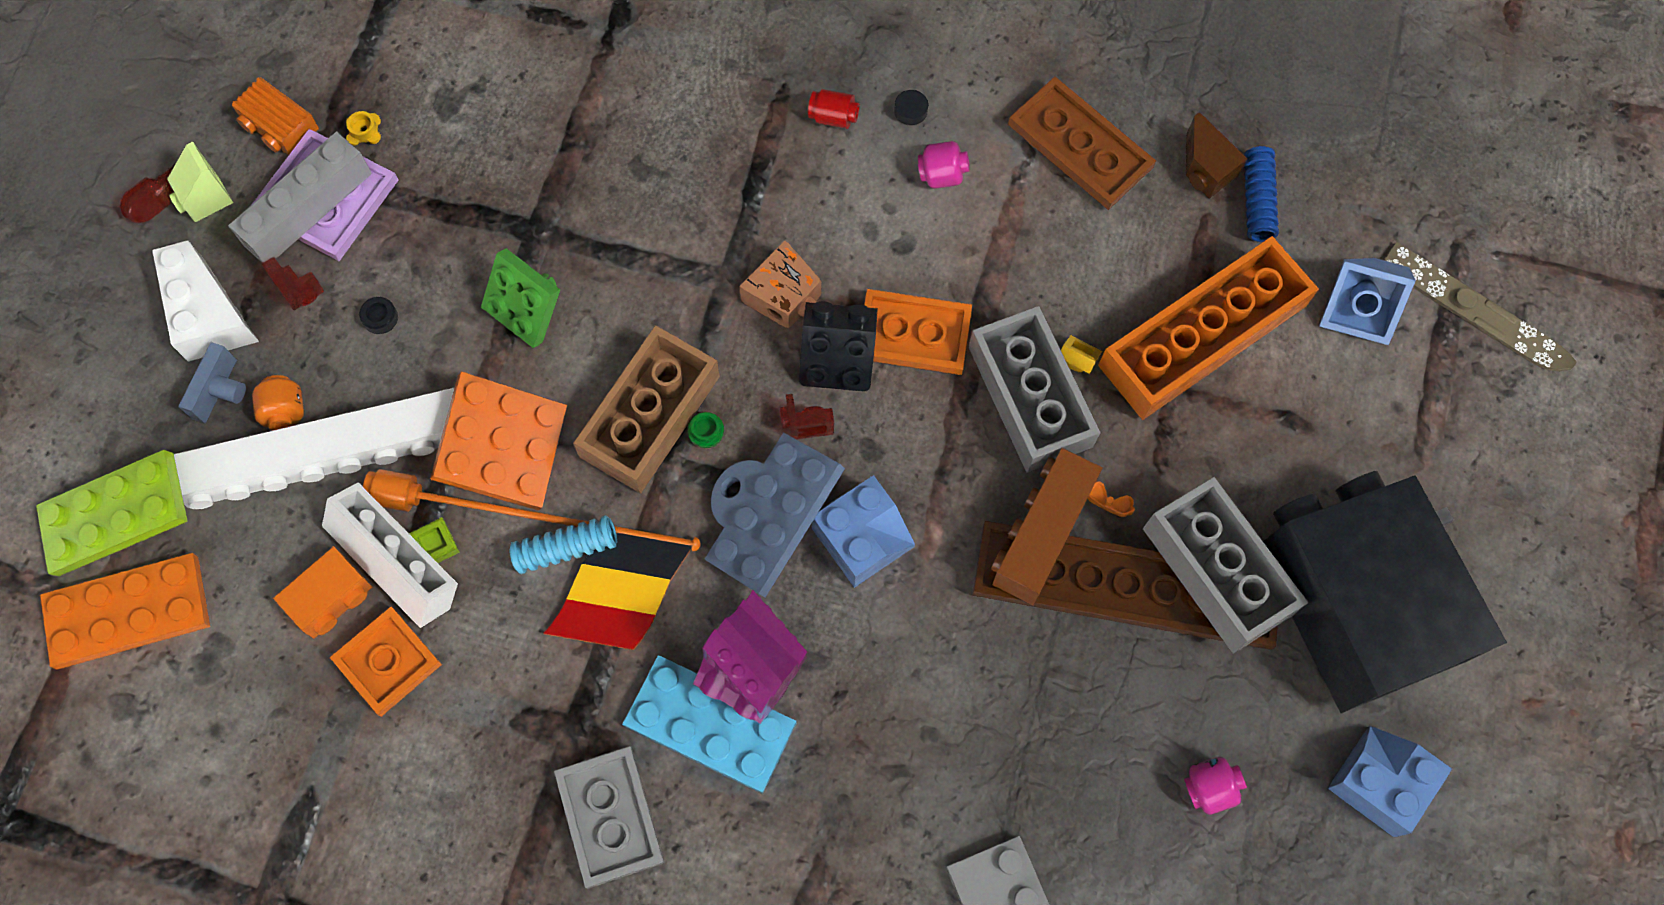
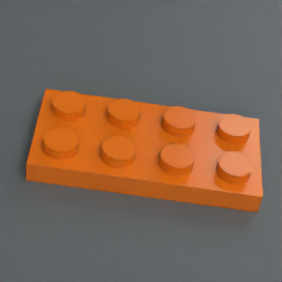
[40,553,210,670]

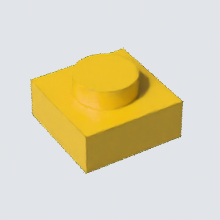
[1061,335,1102,374]

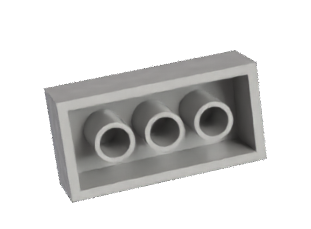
[968,306,1100,473]
[1143,477,1308,654]

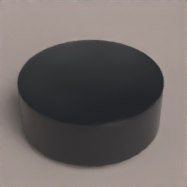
[894,90,929,125]
[359,297,398,334]

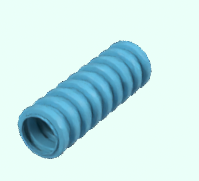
[509,515,617,574]

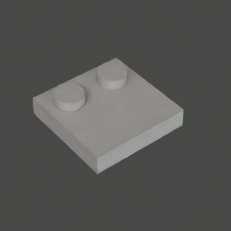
[946,836,1049,905]

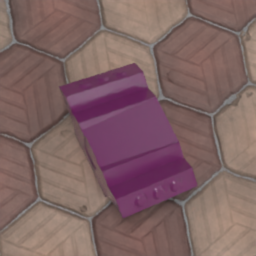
[693,590,807,724]

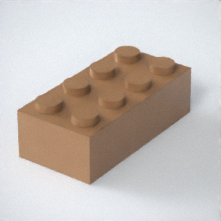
[573,325,720,494]

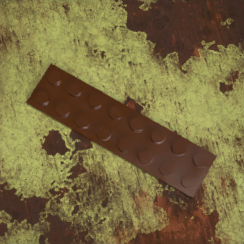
[972,521,1278,650]

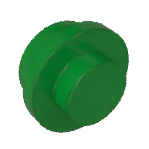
[688,412,724,448]

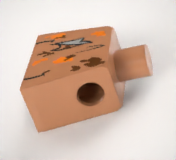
[739,241,821,328]

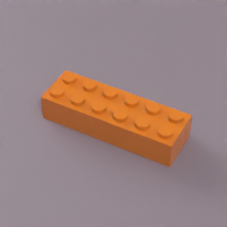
[1098,236,1319,420]

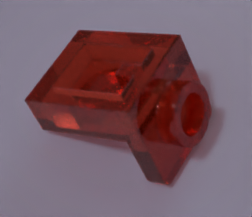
[261,257,324,310]
[779,394,834,440]

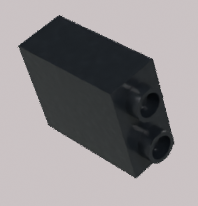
[1263,471,1507,713]

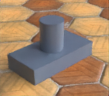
[178,342,246,424]

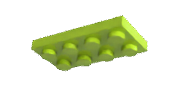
[36,450,188,576]

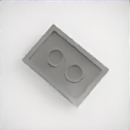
[554,746,665,889]

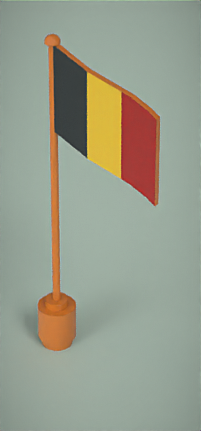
[363,469,701,650]

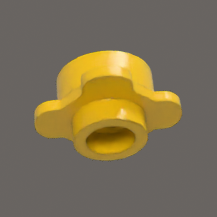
[346,111,381,146]

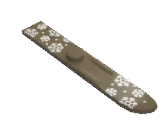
[1384,242,1577,372]

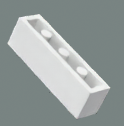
[322,482,458,628]

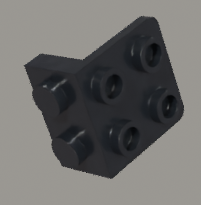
[799,301,878,391]

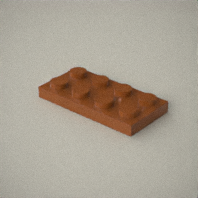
[1008,77,1156,210]

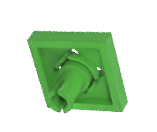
[481,248,560,348]

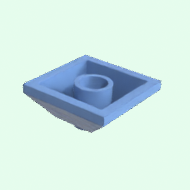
[1319,258,1416,345]

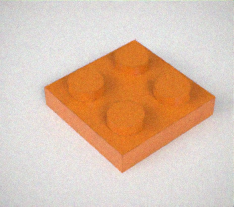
[330,606,442,717]

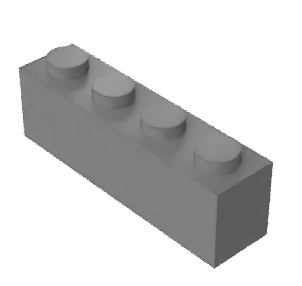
[228,131,372,267]

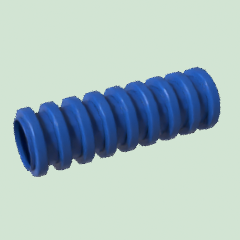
[1244,146,1279,242]

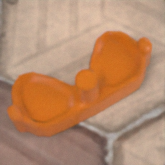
[1088,481,1135,517]

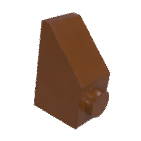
[1186,112,1247,199]

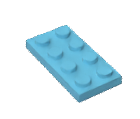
[622,655,797,794]

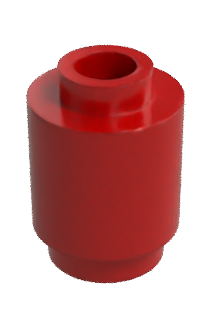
[808,89,860,129]

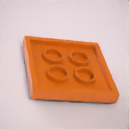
[430,371,567,510]

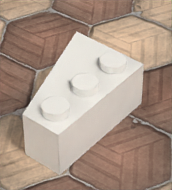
[152,240,259,362]

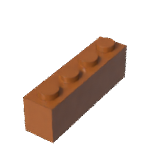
[991,448,1103,606]

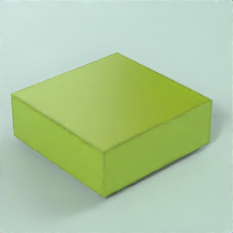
[409,517,460,563]

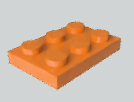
[864,289,972,375]

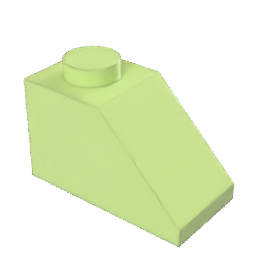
[167,142,233,222]

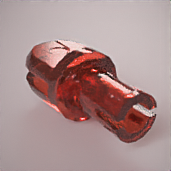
[119,163,176,223]

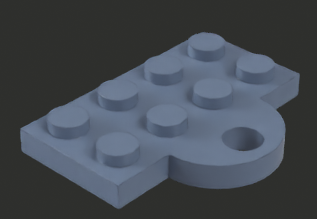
[705,432,845,598]

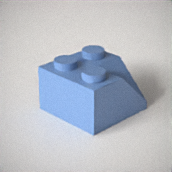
[812,475,915,588]
[1328,726,1452,837]

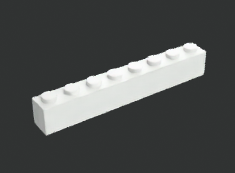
[174,388,454,509]

